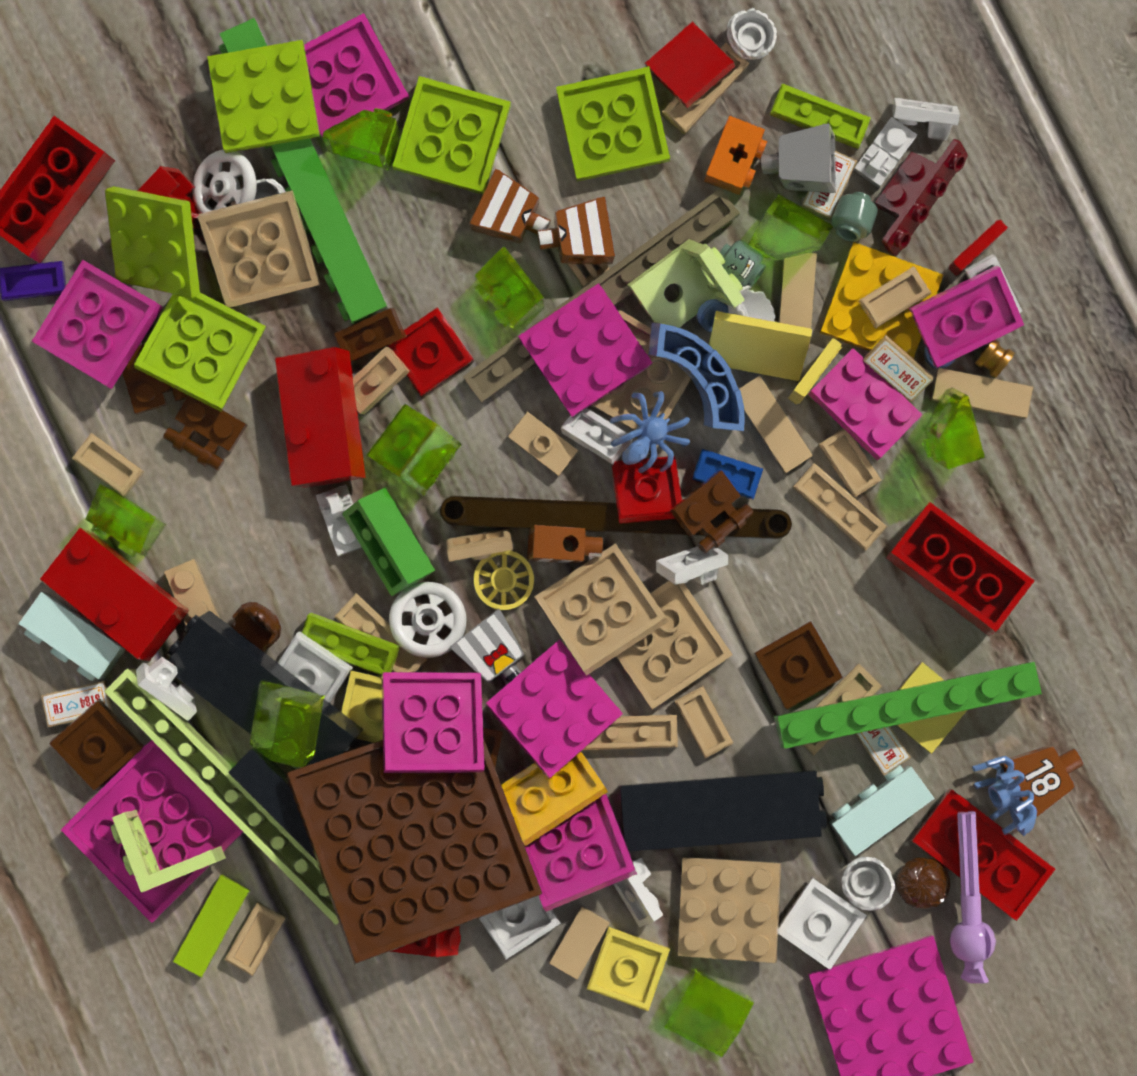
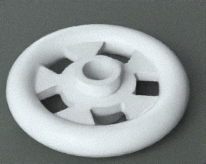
[192,150,257,214]
[389,582,467,658]

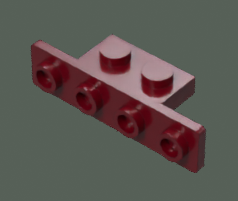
[875,139,968,257]

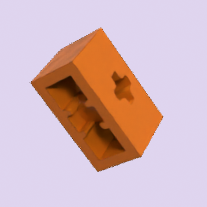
[704,116,768,195]

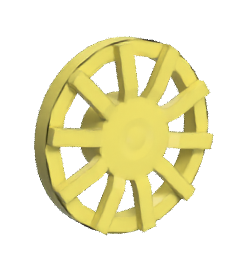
[474,550,534,610]

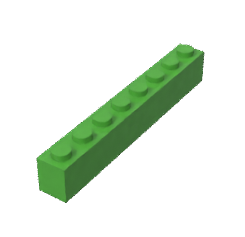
[774,662,1042,749]

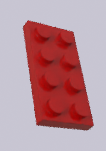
[911,788,1056,921]

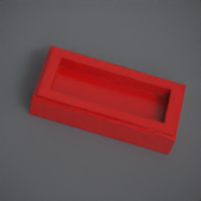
[948,219,1008,276]

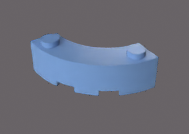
[648,322,745,431]

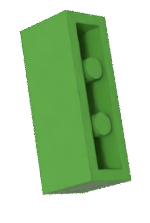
[342,488,435,596]

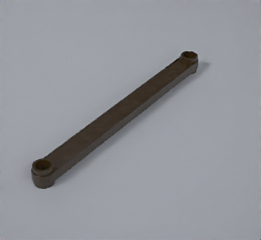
[440,496,792,539]

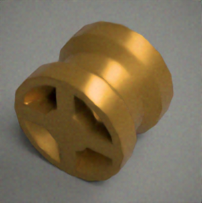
[975,339,1015,378]

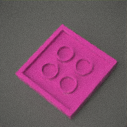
[304,13,410,143]
[32,260,163,389]
[518,283,653,418]
[485,639,623,778]
[381,672,484,773]
[523,794,637,912]

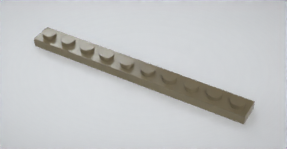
[462,188,740,403]

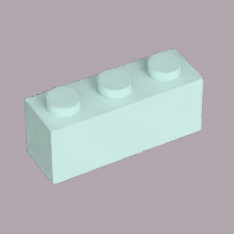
[19,591,126,681]
[829,765,935,856]

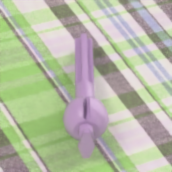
[950,811,996,983]

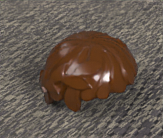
[231,602,281,652]
[896,857,950,909]

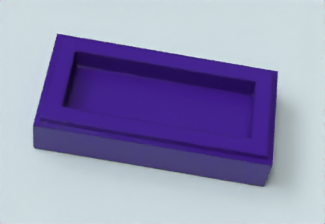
[0,261,66,301]

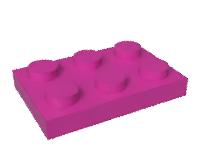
[909,266,1024,368]
[808,348,923,461]

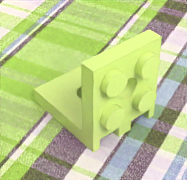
[627,239,745,328]
[111,809,226,893]

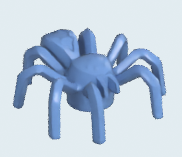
[610,391,690,473]
[972,756,1037,836]

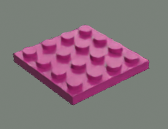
[61,740,244,923]
[808,935,974,1076]

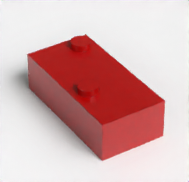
[0,115,116,263]
[275,347,366,488]
[886,502,1035,637]
[40,528,189,661]

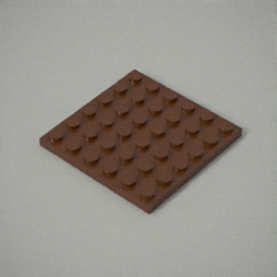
[286,738,542,965]

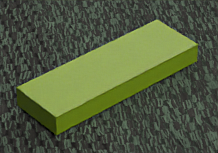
[770,84,871,149]
[302,613,400,675]
[173,874,250,977]

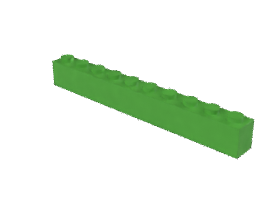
[219,18,388,325]

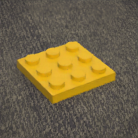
[820,242,944,359]

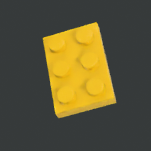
[501,751,608,846]

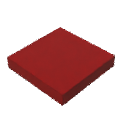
[645,21,735,108]
[387,307,474,397]
[611,456,682,524]

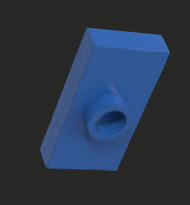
[692,449,763,500]

